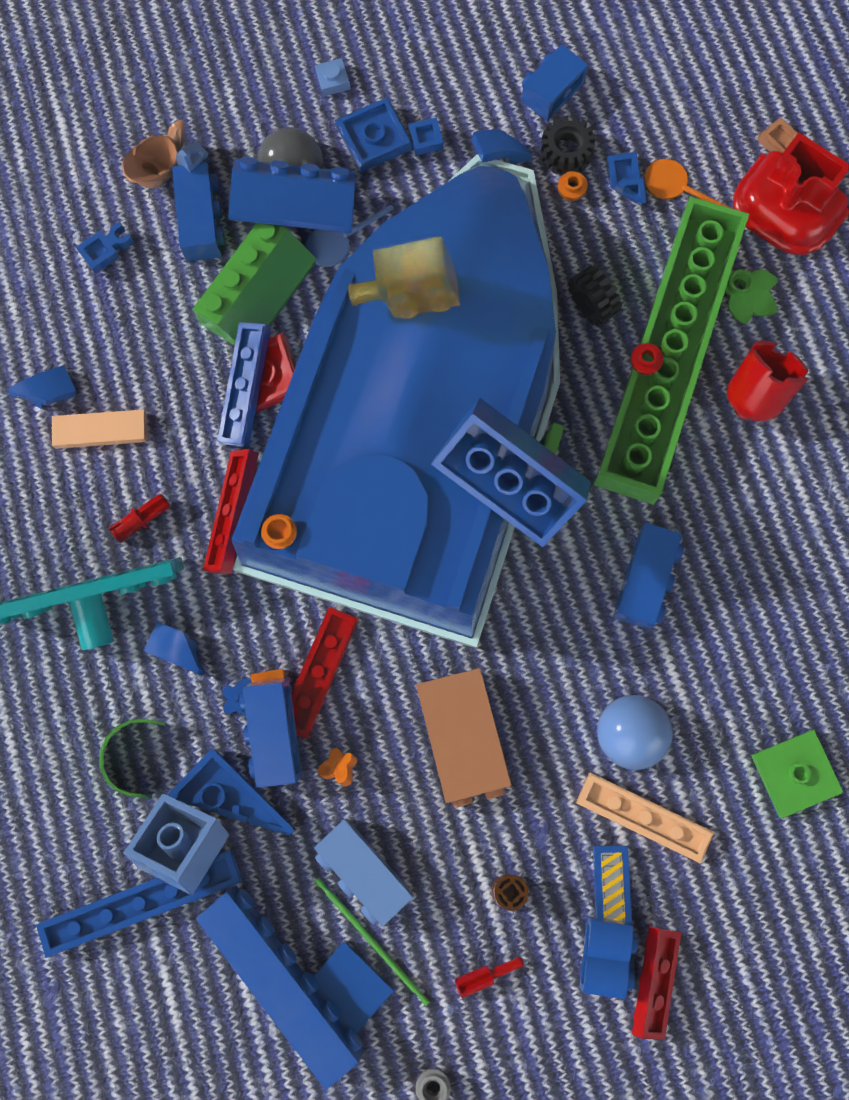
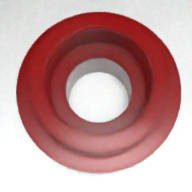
[630,343,663,375]

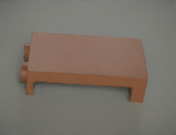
[416,668,511,808]

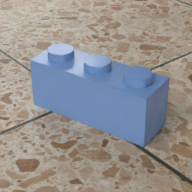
[314,818,414,927]

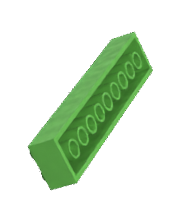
[594,196,749,505]

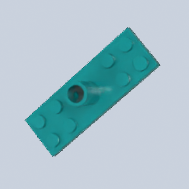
[0,557,184,650]

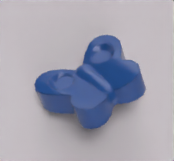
[222,678,252,716]

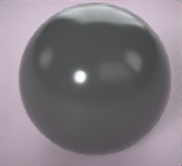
[257,127,323,169]

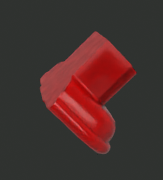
[733,132,849,255]

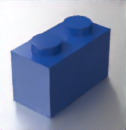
[521,44,588,122]

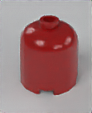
[727,340,809,422]

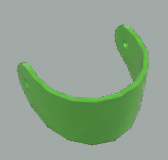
[99,719,165,799]

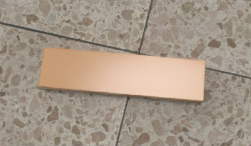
[576,773,714,863]

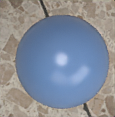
[597,695,673,770]

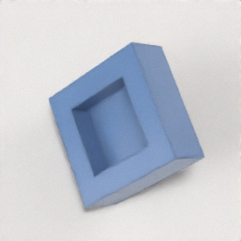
[314,58,350,97]

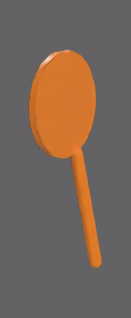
[644,159,732,209]

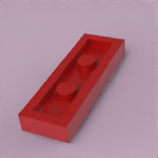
[632,926,682,1040]

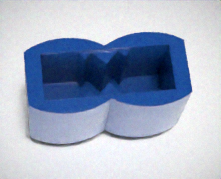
[579,916,638,1000]

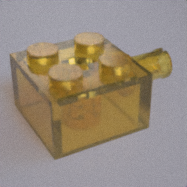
[348,236,460,319]

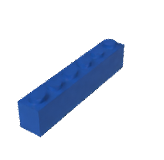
[195,885,365,1090]

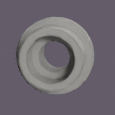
[416,1068,451,1100]

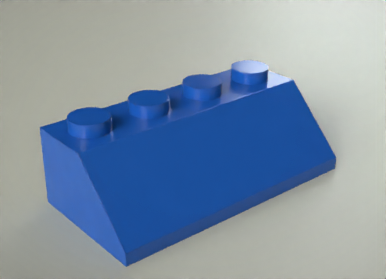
[228,157,355,233]
[431,398,591,547]

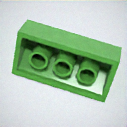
[192,223,317,346]

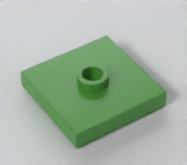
[751,730,844,818]

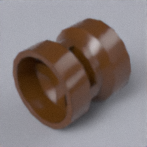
[491,874,529,911]

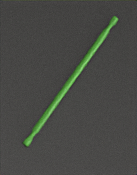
[315,877,430,1006]

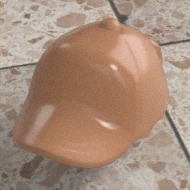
[122,120,184,189]

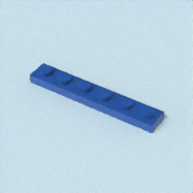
[36,849,243,958]

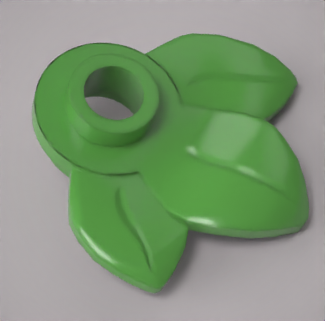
[725,270,779,324]

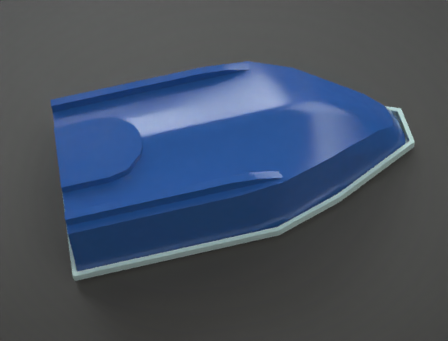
[232,154,560,648]

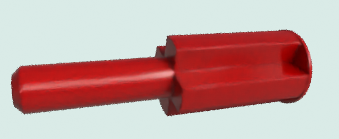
[455,957,524,999]

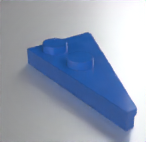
[168,748,296,836]

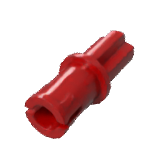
[109,494,170,543]

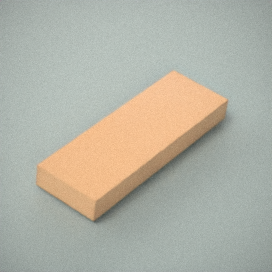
[52,409,147,449]

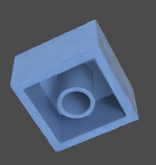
[123,793,229,896]

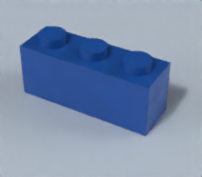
[172,162,226,262]
[612,522,684,630]
[239,678,302,788]

